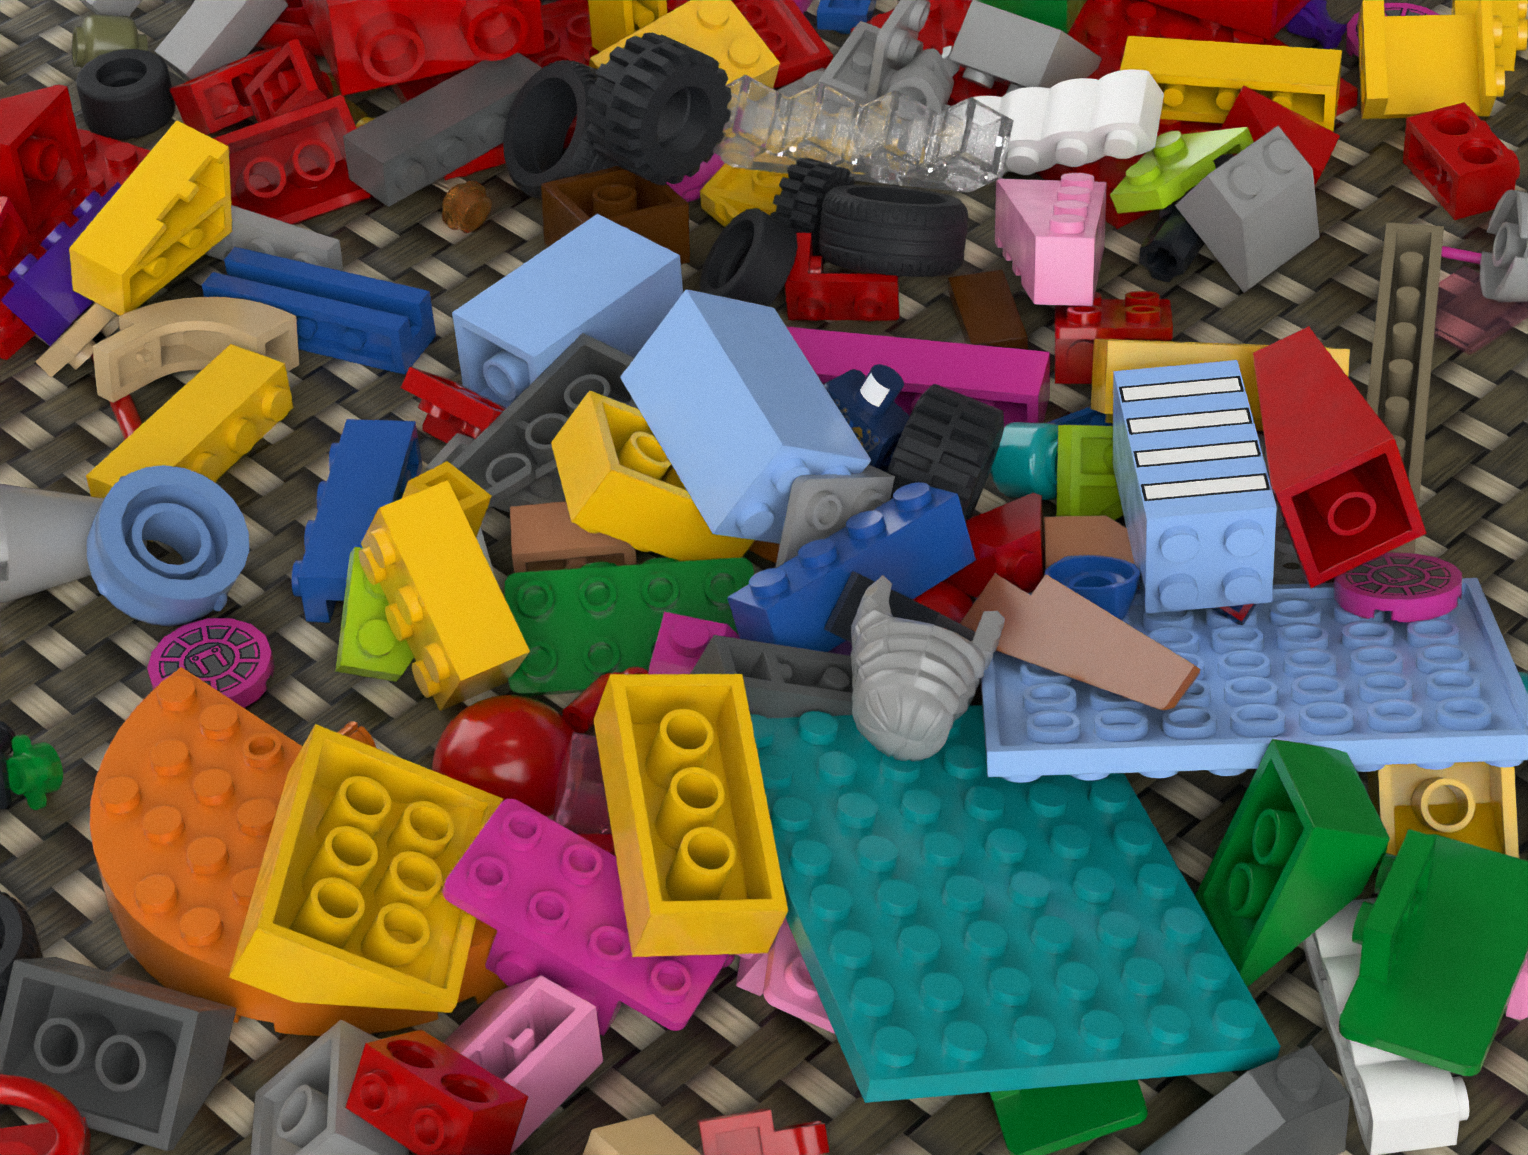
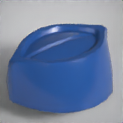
[1044,555,1140,621]

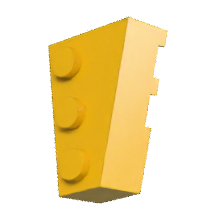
[69,120,232,316]

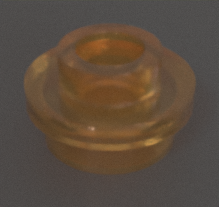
[442,180,492,233]

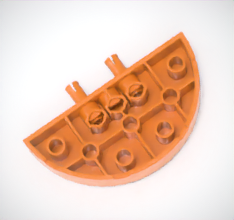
[90,667,509,1037]

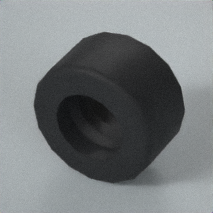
[77,49,175,140]

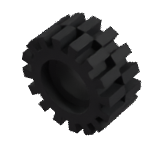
[770,157,855,264]

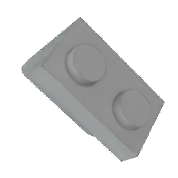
[816,0,931,118]
[775,464,895,568]

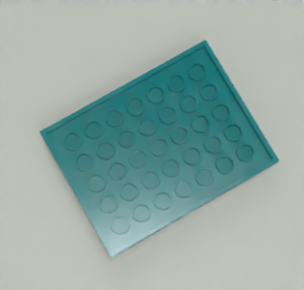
[750,705,1281,1103]

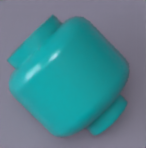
[990,422,1058,500]

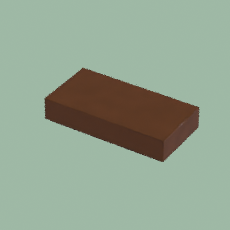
[948,269,1028,350]

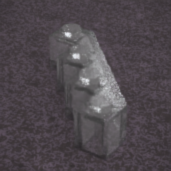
[713,75,1014,193]

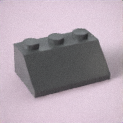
[0,957,236,1151]

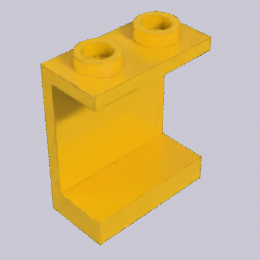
[1357,0,1505,119]

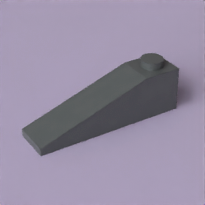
[451,333,638,509]

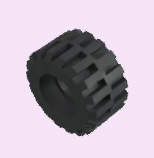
[585,33,732,185]
[887,384,1004,520]

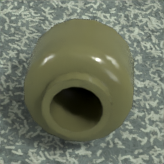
[72,15,148,69]

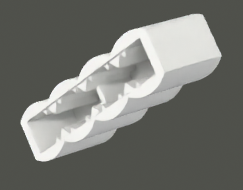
[944,69,1164,183]
[1303,898,1469,1155]

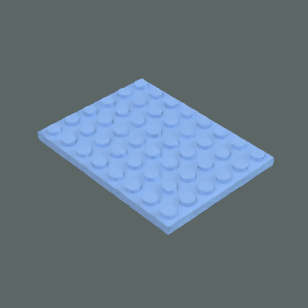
[975,578,1528,783]

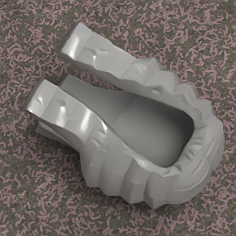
[850,575,1005,761]

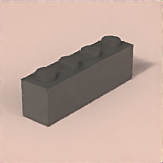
[343,53,542,207]

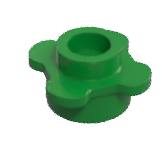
[6,734,63,810]

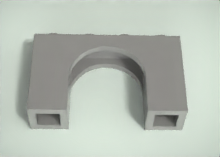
[80,0,288,81]

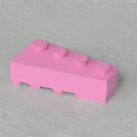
[995,173,1106,306]

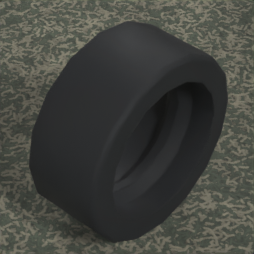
[700,208,798,306]

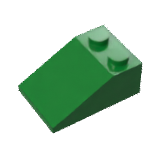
[1195,739,1390,987]

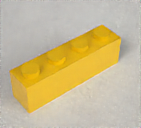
[1120,36,1342,131]
[86,344,294,542]

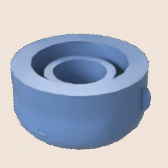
[87,465,249,626]

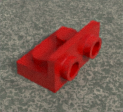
[401,367,506,443]

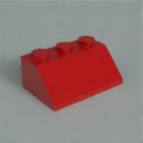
[213,95,374,225]

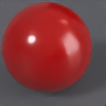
[432,695,586,817]

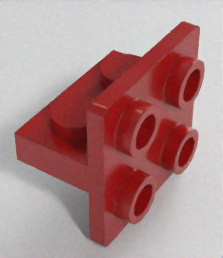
[1055,291,1173,384]

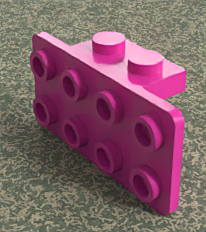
[442,799,731,1036]

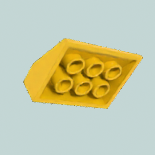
[229,724,503,1013]

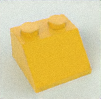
[1367,762,1519,865]

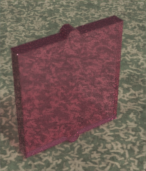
[1434,266,1528,355]

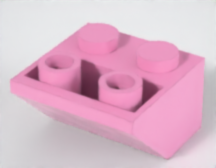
[443,976,603,1153]

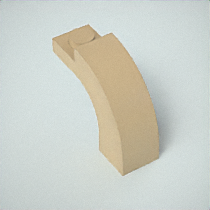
[92,297,299,403]

